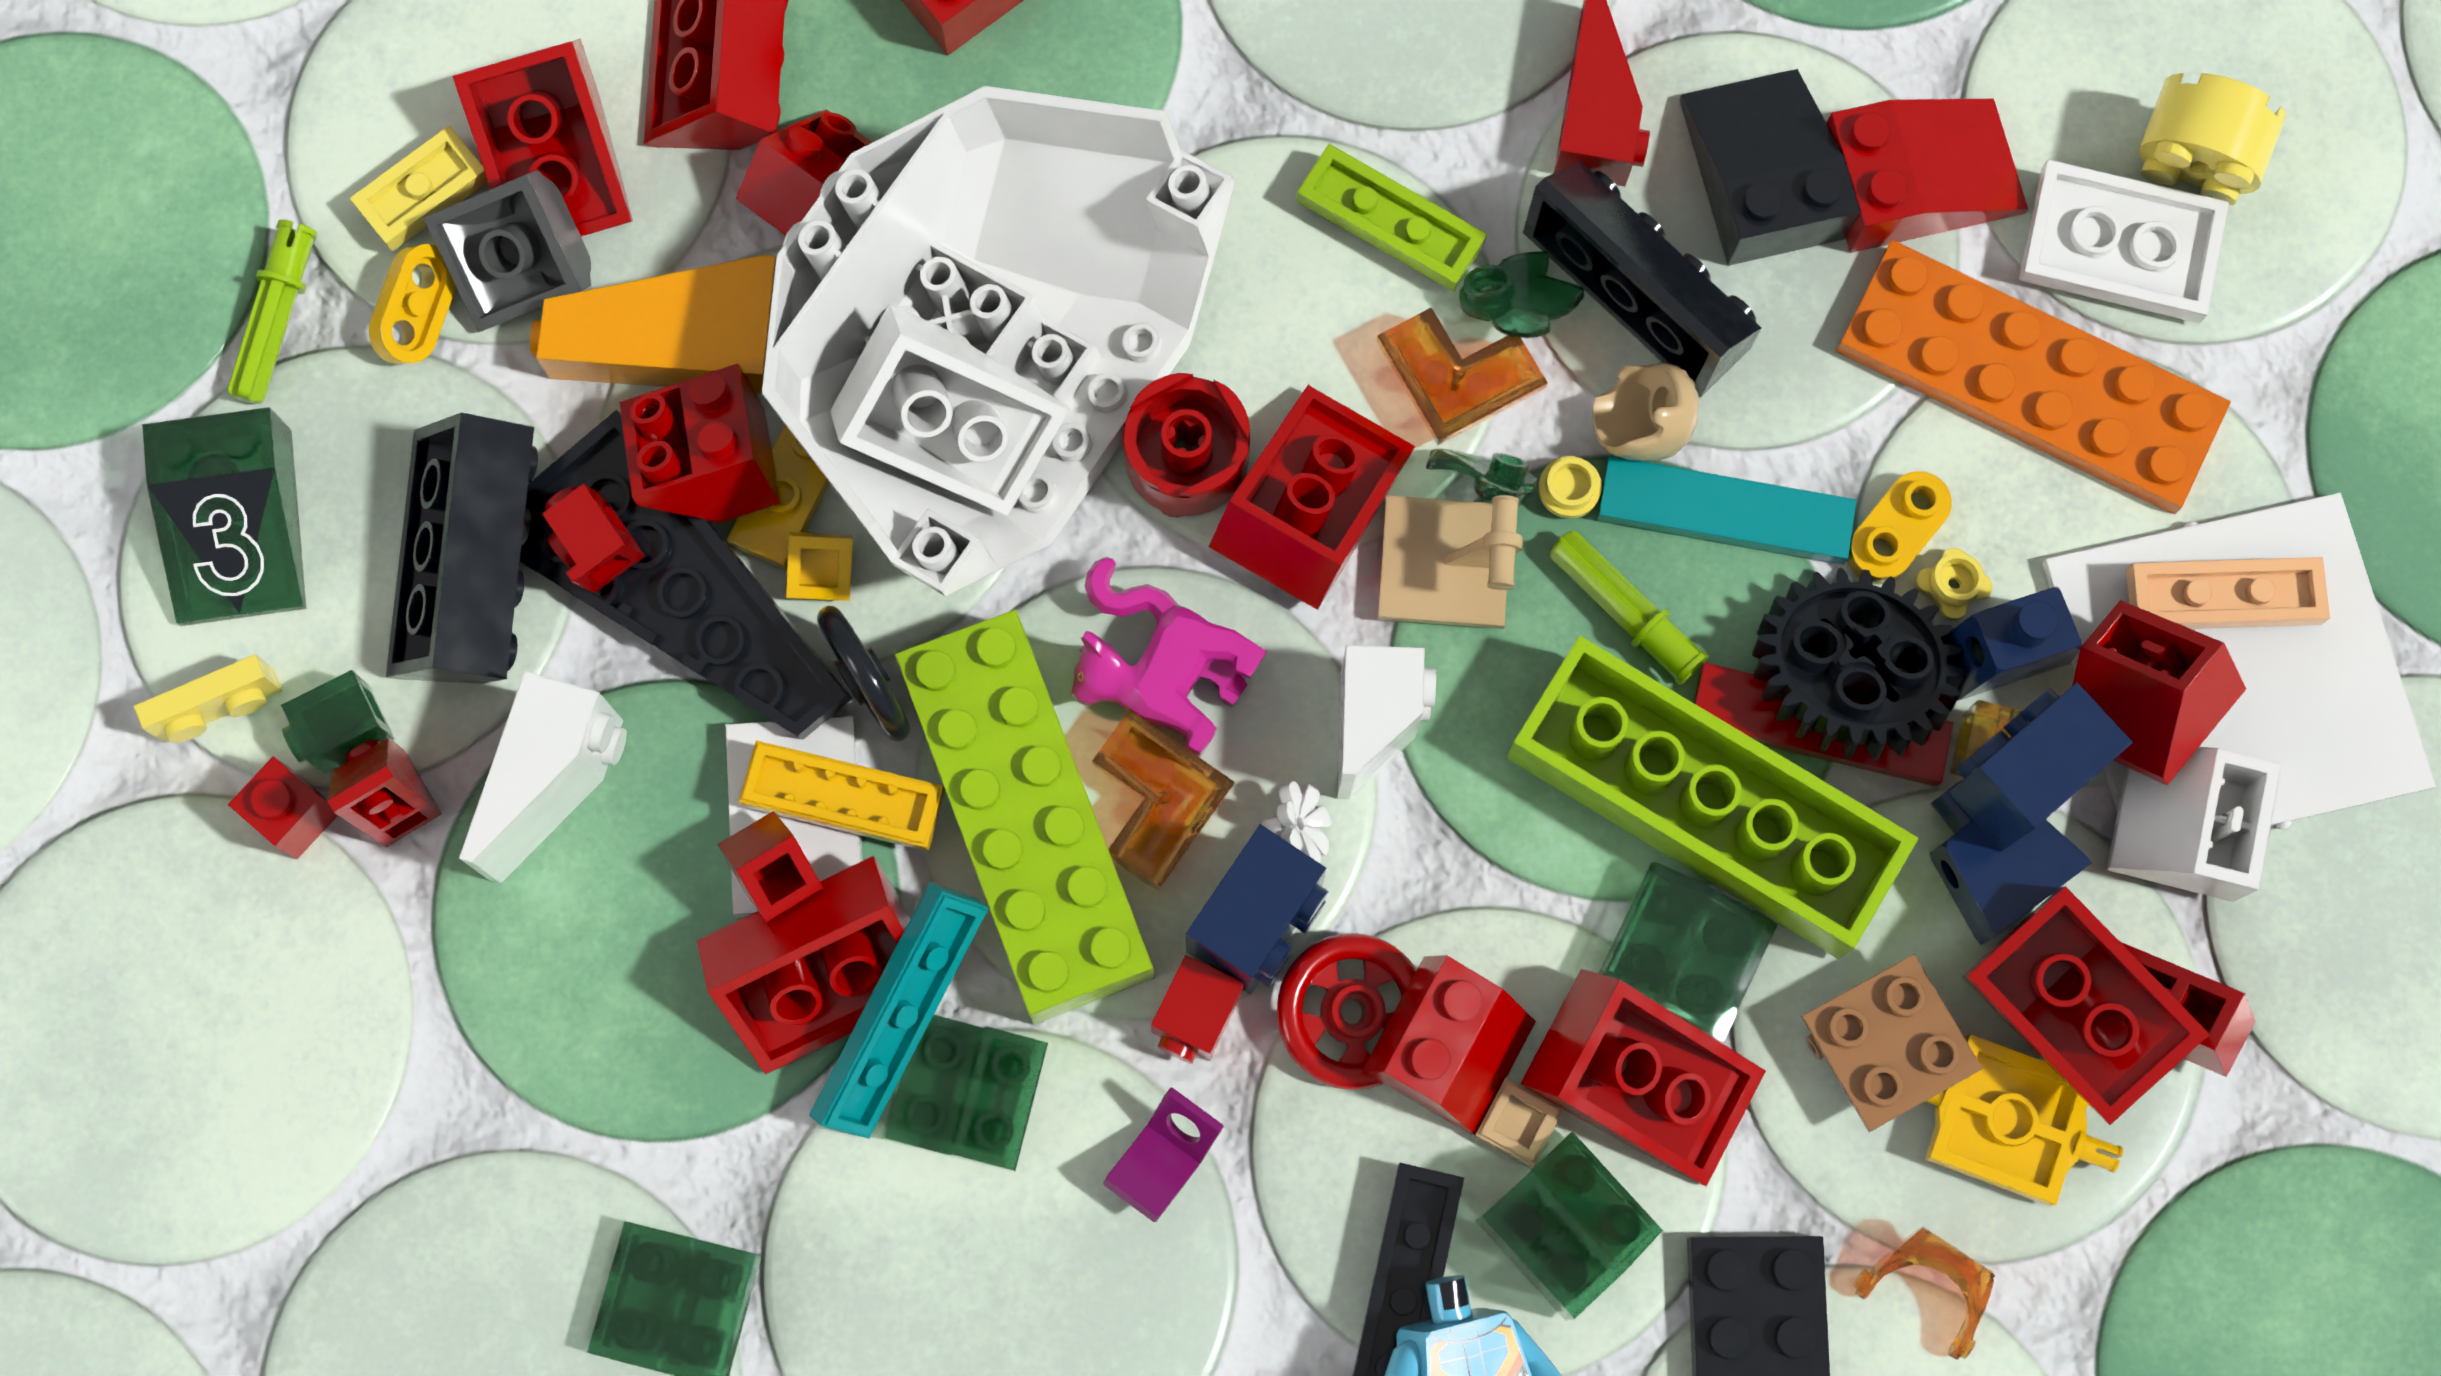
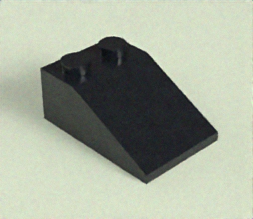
[1679,69,1860,266]

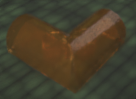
[1376,307,1548,445]
[1092,709,1235,890]

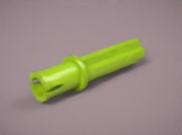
[228,219,318,404]
[1550,530,1709,685]

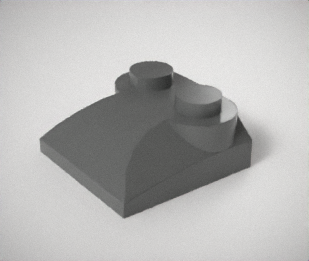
[424,170,591,333]

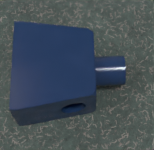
[1945,587,2082,701]
[1929,780,2092,945]

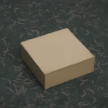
[1474,1078,1564,1168]

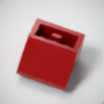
[735,109,873,236]
[619,363,780,523]
[2072,600,2246,785]

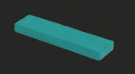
[1597,456,1857,565]
[809,882,989,1139]

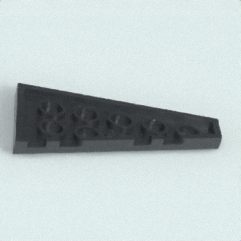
[520,410,853,739]

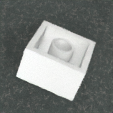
[1337,645,1436,799]

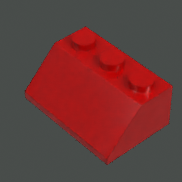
[643,0,788,150]
[696,856,910,1075]

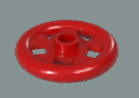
[1277,933,1417,1090]

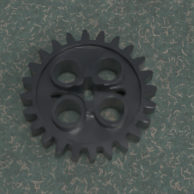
[1752,568,1965,760]

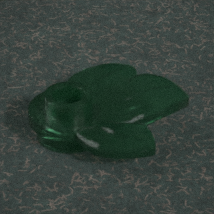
[1459,251,1585,338]
[1426,448,1538,505]

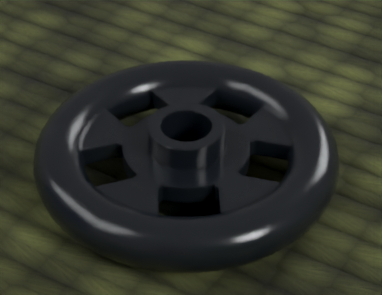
[817,606,910,742]

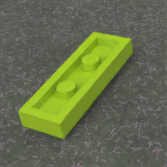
[1296,144,1487,292]

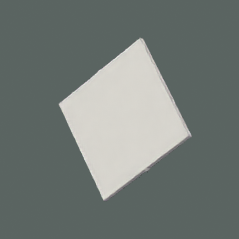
[2042,492,2436,829]

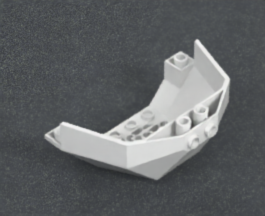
[762,86,1235,597]

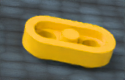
[369,244,456,364]
[1847,471,1952,585]

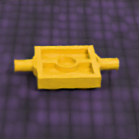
[1924,1034,2123,1207]

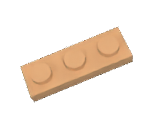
[2126,557,2330,629]

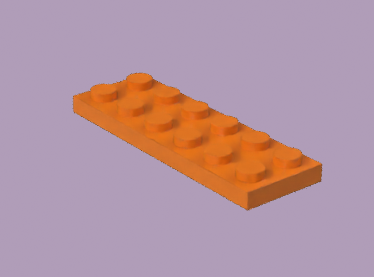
[1836,240,2231,515]

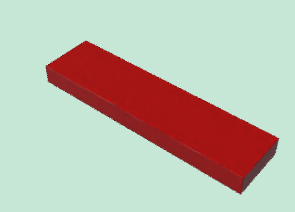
[1693,662,1954,787]

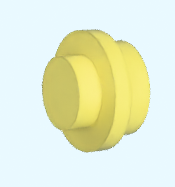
[1538,456,1602,519]

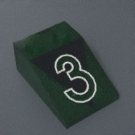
[142,407,307,626]

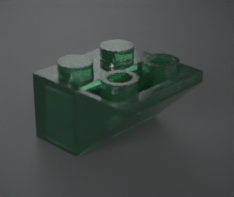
[1475,1131,1663,1321]

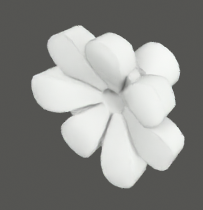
[1262,781,1332,863]

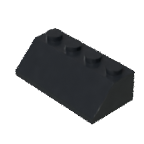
[1523,161,1762,398]
[386,412,538,684]

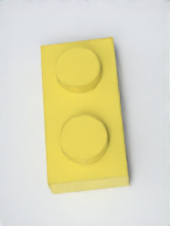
[350,125,488,252]
[134,654,283,743]

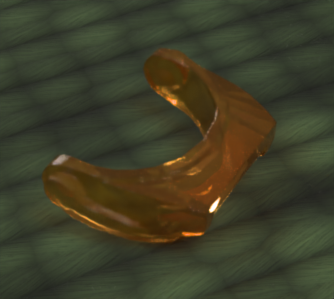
[1853,1226,1995,1360]

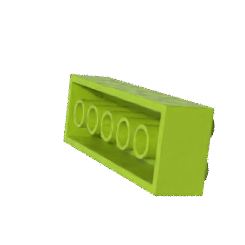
[895,609,1155,1025]
[1506,635,1919,960]

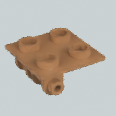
[1801,954,1983,1132]

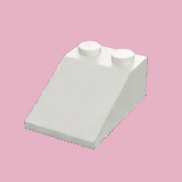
[830,303,1070,516]
[459,671,627,884]

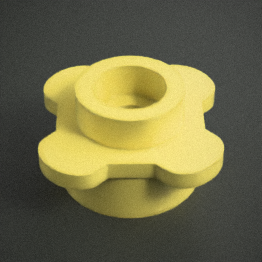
[1916,548,1992,621]

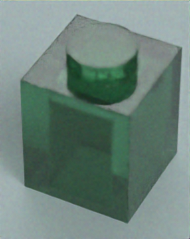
[281,670,395,774]

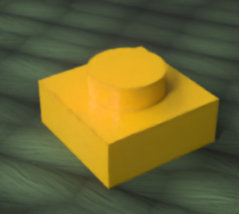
[785,531,853,601]

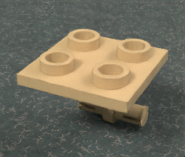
[1378,495,1523,629]

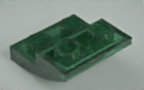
[1599,862,1778,1040]
[881,1015,1048,1171]
[587,1221,762,1376]

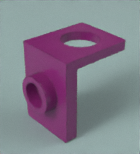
[1103,1087,1224,1222]

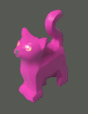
[1071,557,1267,758]

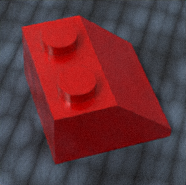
[1362,955,1536,1135]

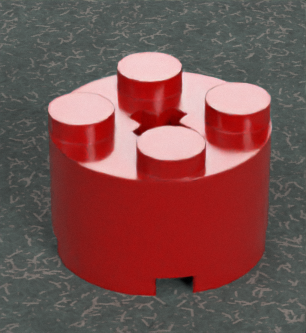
[1123,373,1250,518]

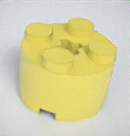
[2138,73,2286,205]

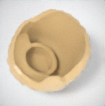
[1592,362,1699,462]

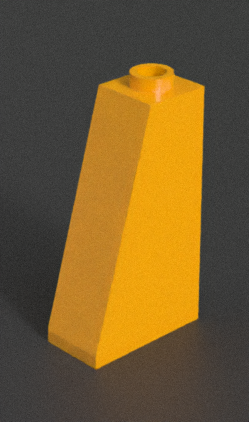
[530,255,776,394]

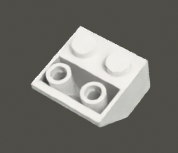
[2106,747,2282,902]

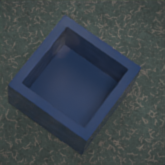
[1948,683,2133,851]
[1185,824,1329,995]

